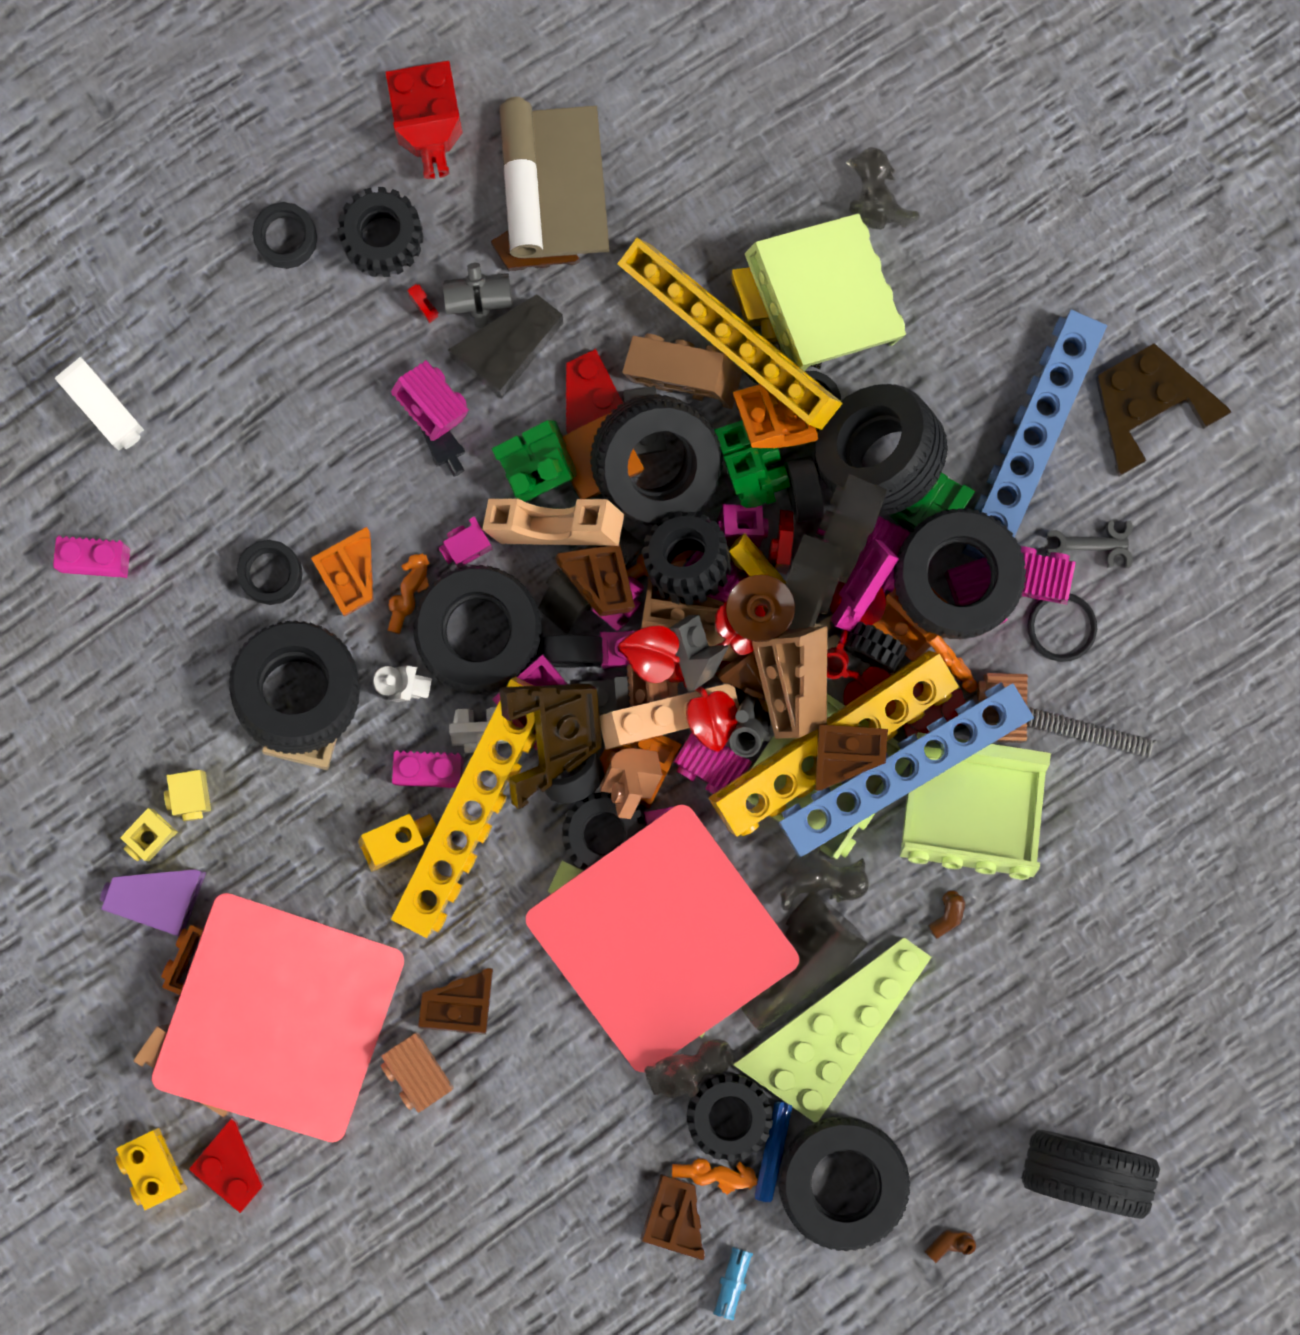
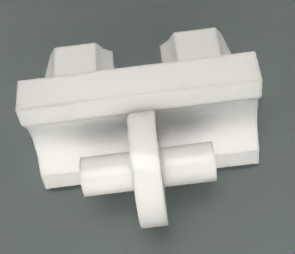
[373,665,432,702]
[449,707,508,753]

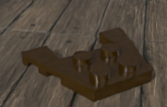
[1096,343,1231,477]
[499,683,602,809]

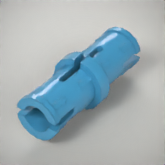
[713,1247,753,1320]

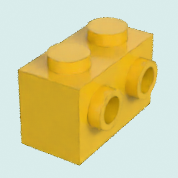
[115,1128,187,1211]

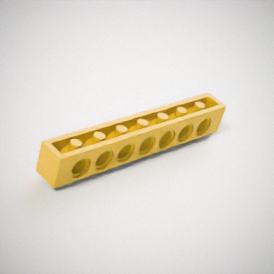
[617,238,842,430]
[708,650,959,836]
[391,677,536,938]

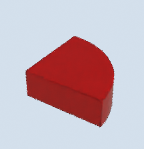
[407,284,439,323]

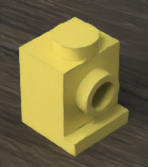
[120,808,178,861]

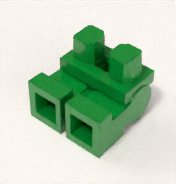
[491,420,577,502]
[714,420,790,508]
[889,473,975,531]

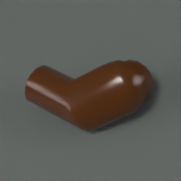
[928,890,966,939]
[924,1230,976,1263]

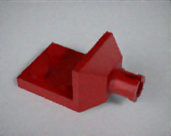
[385,60,463,179]

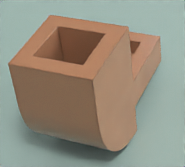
[600,748,662,819]

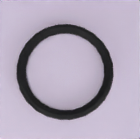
[1027,593,1098,662]

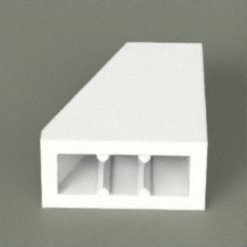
[55,357,144,450]

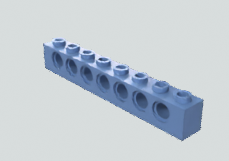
[962,310,1107,564]
[778,682,1034,858]

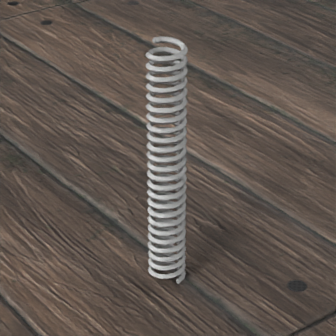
[1028,707,1157,758]

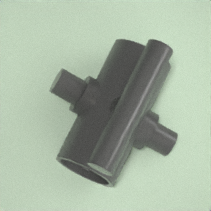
[443,263,512,328]
[729,693,775,758]

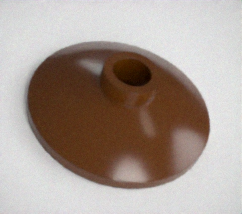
[726,575,795,642]

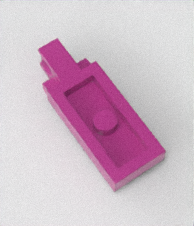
[830,539,899,632]

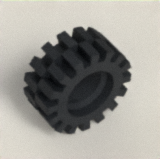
[843,622,907,673]

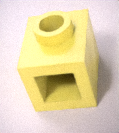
[164,770,211,821]

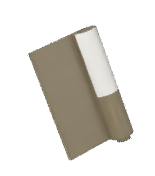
[499,97,610,258]

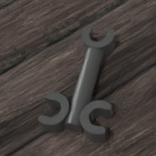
[1046,520,1133,568]

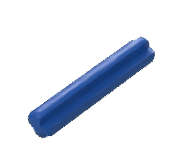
[755,1101,792,1202]

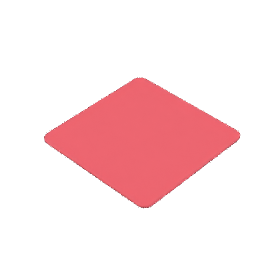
[526,804,799,1072]
[151,893,404,1142]

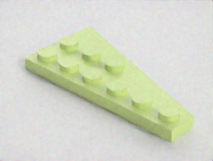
[733,938,932,1123]

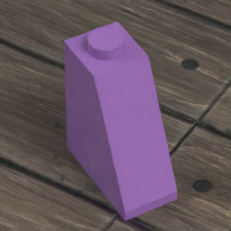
[100,869,206,936]

